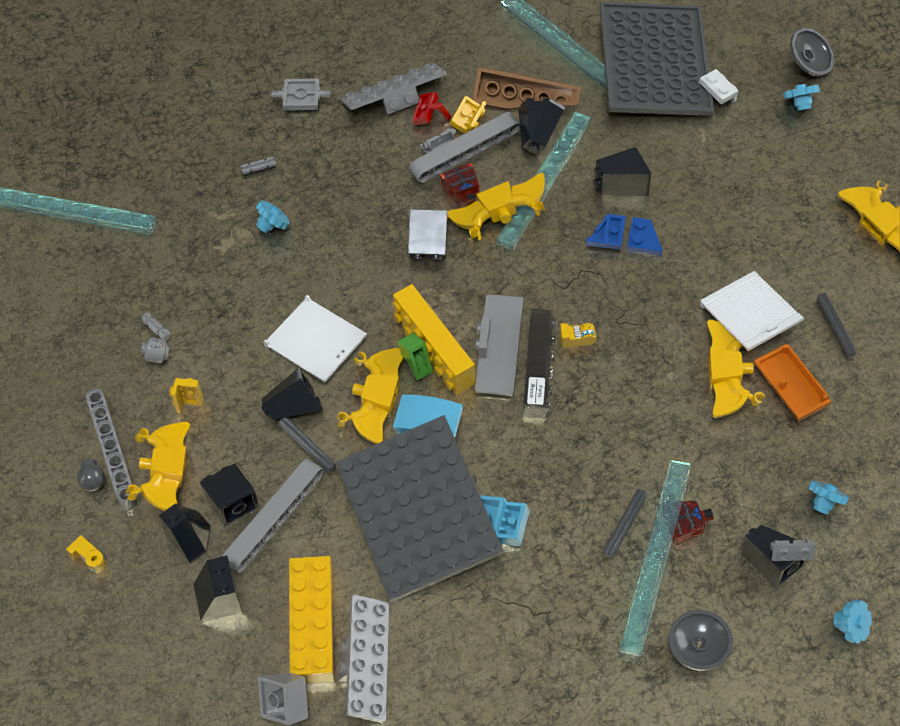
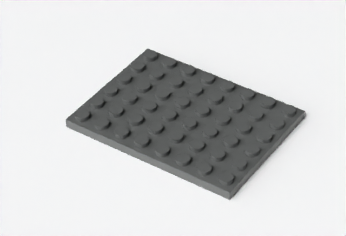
[599,1,714,116]
[336,415,504,603]

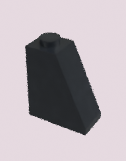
[518,98,565,155]
[261,368,323,420]
[159,504,211,564]

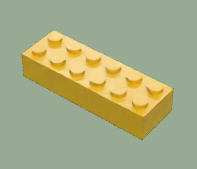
[392,284,476,396]
[289,556,335,684]

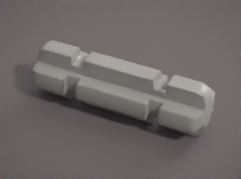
[241,157,276,175]
[141,312,171,341]

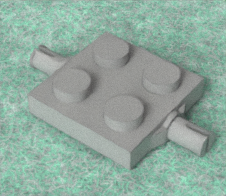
[271,79,331,110]

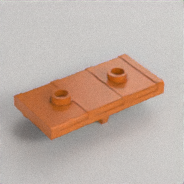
[753,344,831,422]

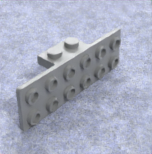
[341,63,447,114]
[475,294,523,396]
[336,594,389,723]

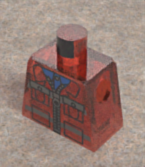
[440,163,480,206]
[662,501,714,546]

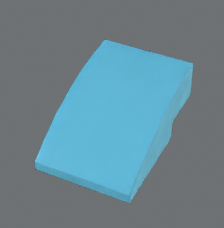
[393,394,463,438]
[479,495,530,547]

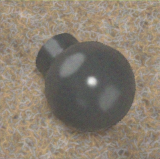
[77,459,105,492]

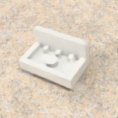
[699,69,738,104]

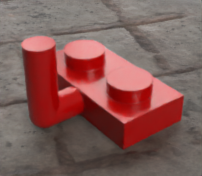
[412,92,451,125]

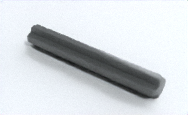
[817,292,857,357]
[279,417,336,472]
[603,489,647,558]

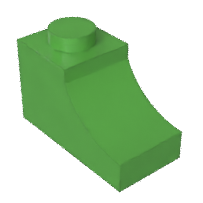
[397,332,433,381]

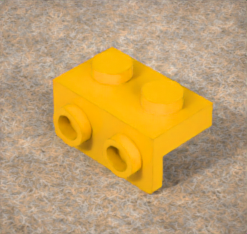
[449,95,487,134]
[169,378,204,414]

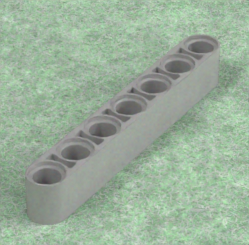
[409,112,520,183]
[86,389,137,510]
[223,458,324,573]

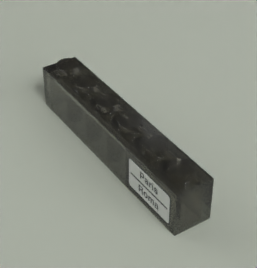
[523,309,557,418]

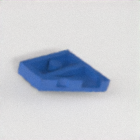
[586,214,626,250]
[627,217,663,256]

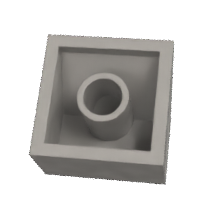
[258,673,308,726]

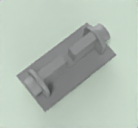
[420,128,456,154]
[770,539,816,561]

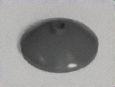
[790,28,834,76]
[669,610,733,671]

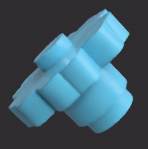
[783,84,820,111]
[256,200,290,233]
[808,480,849,514]
[833,600,872,643]

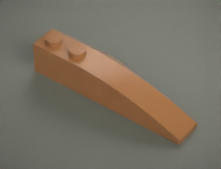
[473,66,581,109]

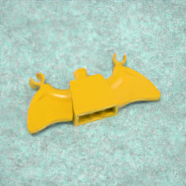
[448,173,546,241]
[838,181,900,252]
[707,320,765,418]
[337,348,404,444]
[126,422,190,511]

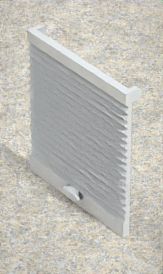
[700,271,804,351]
[263,295,367,383]

